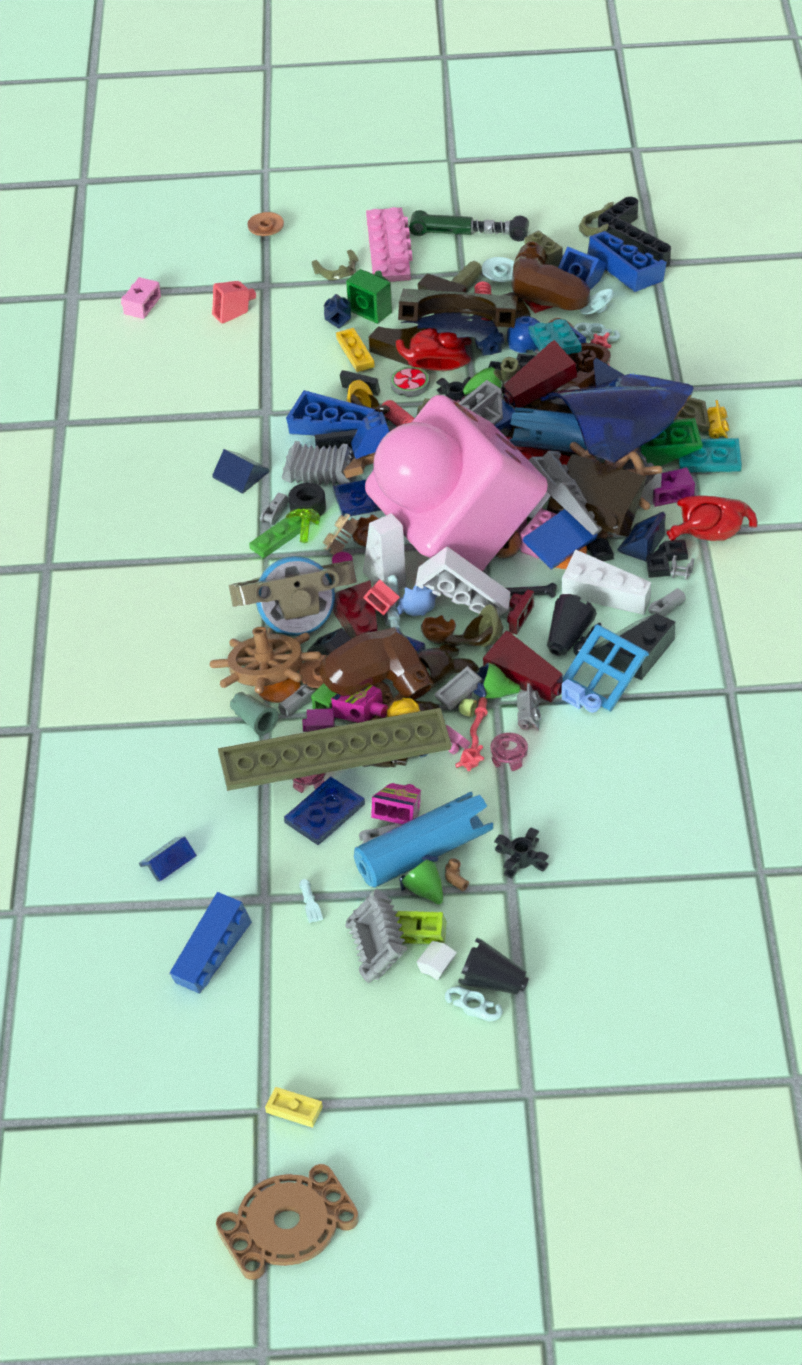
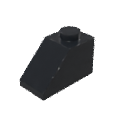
[307,628,351,655]

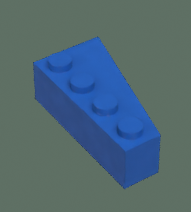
[588,231,667,292]
[286,390,375,436]
[169,892,252,994]

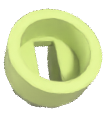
[458,699,477,717]

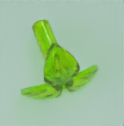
[286,508,321,543]

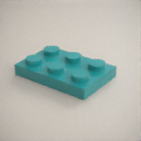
[528,319,582,354]
[679,438,742,473]

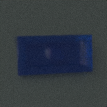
[139,836,197,882]

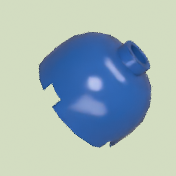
[507,316,540,353]

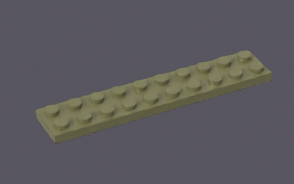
[218,708,452,791]

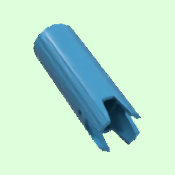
[509,407,634,458]
[354,791,494,888]

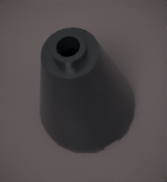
[547,594,597,656]
[458,937,529,994]

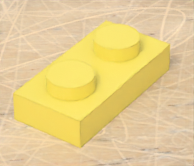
[265,1087,323,1128]

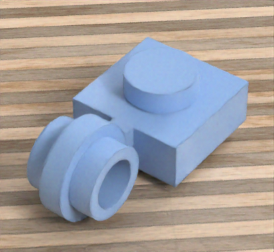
[562,679,601,712]

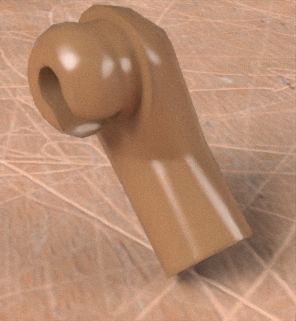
[373,681,393,704]
[445,858,469,891]

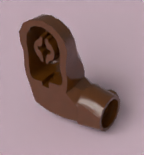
[511,241,590,311]
[320,627,434,700]

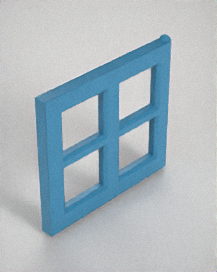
[563,624,649,712]

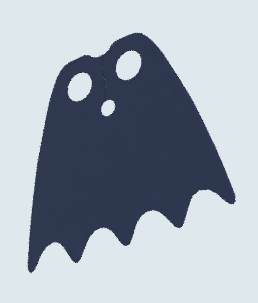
[400,312,497,342]

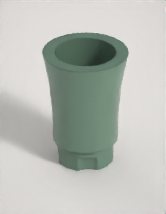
[230,692,278,735]

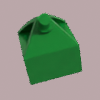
[346,269,392,324]

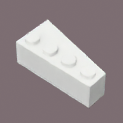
[363,513,406,590]
[416,546,510,616]
[562,550,651,615]

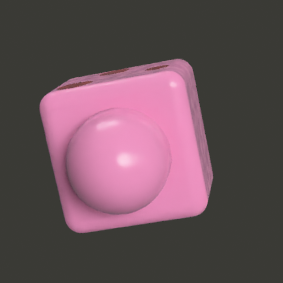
[365,395,548,571]

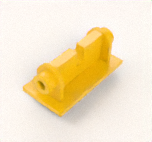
[707,400,730,439]

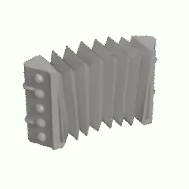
[282,441,355,486]
[345,889,408,983]

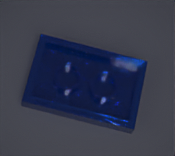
[284,776,365,845]

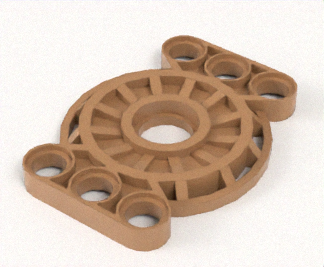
[216,1164,359,1280]

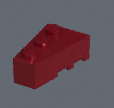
[333,580,378,639]

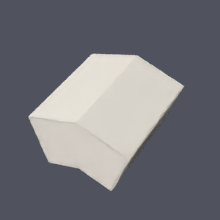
[417,941,457,980]

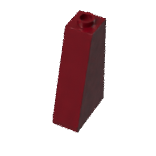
[503,340,578,408]
[483,631,563,703]

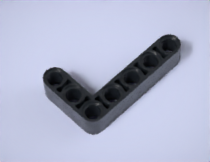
[598,196,671,267]

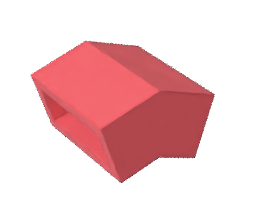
[363,580,400,616]

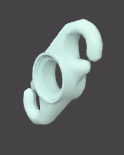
[573,322,620,342]
[445,986,503,1022]

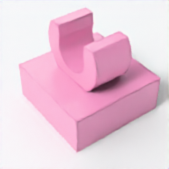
[446,725,471,755]

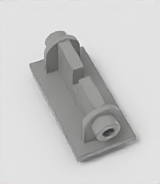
[517,683,541,731]

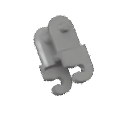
[670,555,694,580]

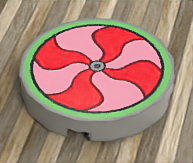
[390,366,430,397]

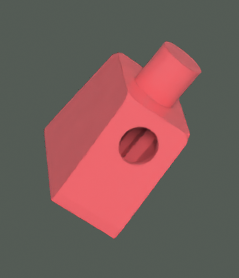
[212,281,256,324]

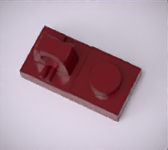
[507,589,534,635]

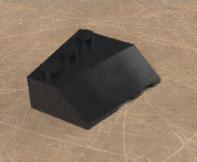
[589,613,676,680]

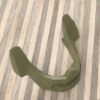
[579,202,614,236]
[312,250,359,281]

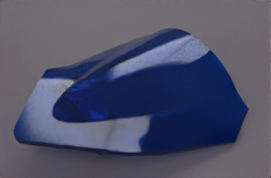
[540,374,694,463]

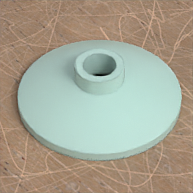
[482,257,514,282]
[580,289,614,315]

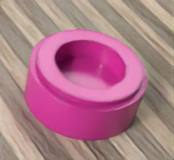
[332,552,353,564]

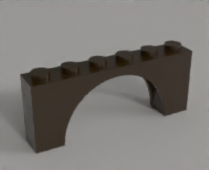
[368,273,467,366]
[398,288,518,328]

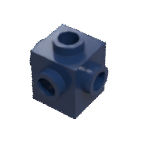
[324,294,352,329]
[475,328,504,356]

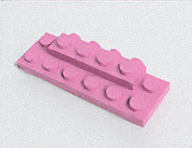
[366,207,413,282]

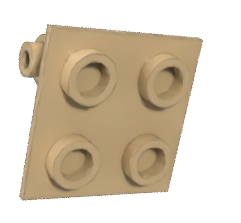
[323,514,359,555]

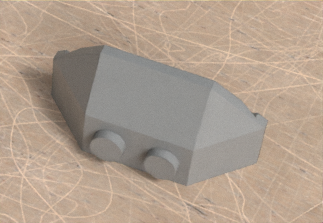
[459,380,503,425]

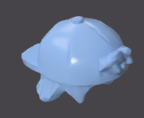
[396,584,442,616]

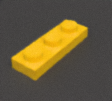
[336,328,375,372]

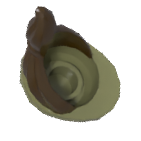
[444,604,504,647]

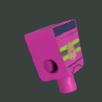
[331,685,388,723]
[371,783,421,824]

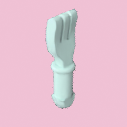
[299,879,323,923]

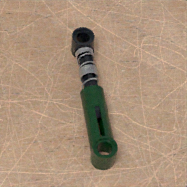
[409,210,529,242]

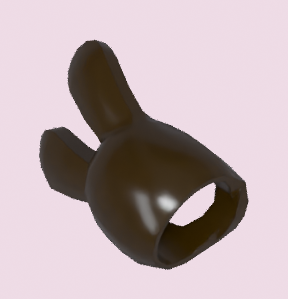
[418,644,479,687]

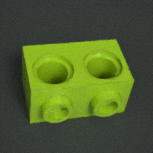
[395,911,447,944]

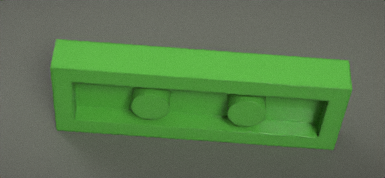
[249,512,309,558]

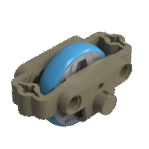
[228,556,357,636]

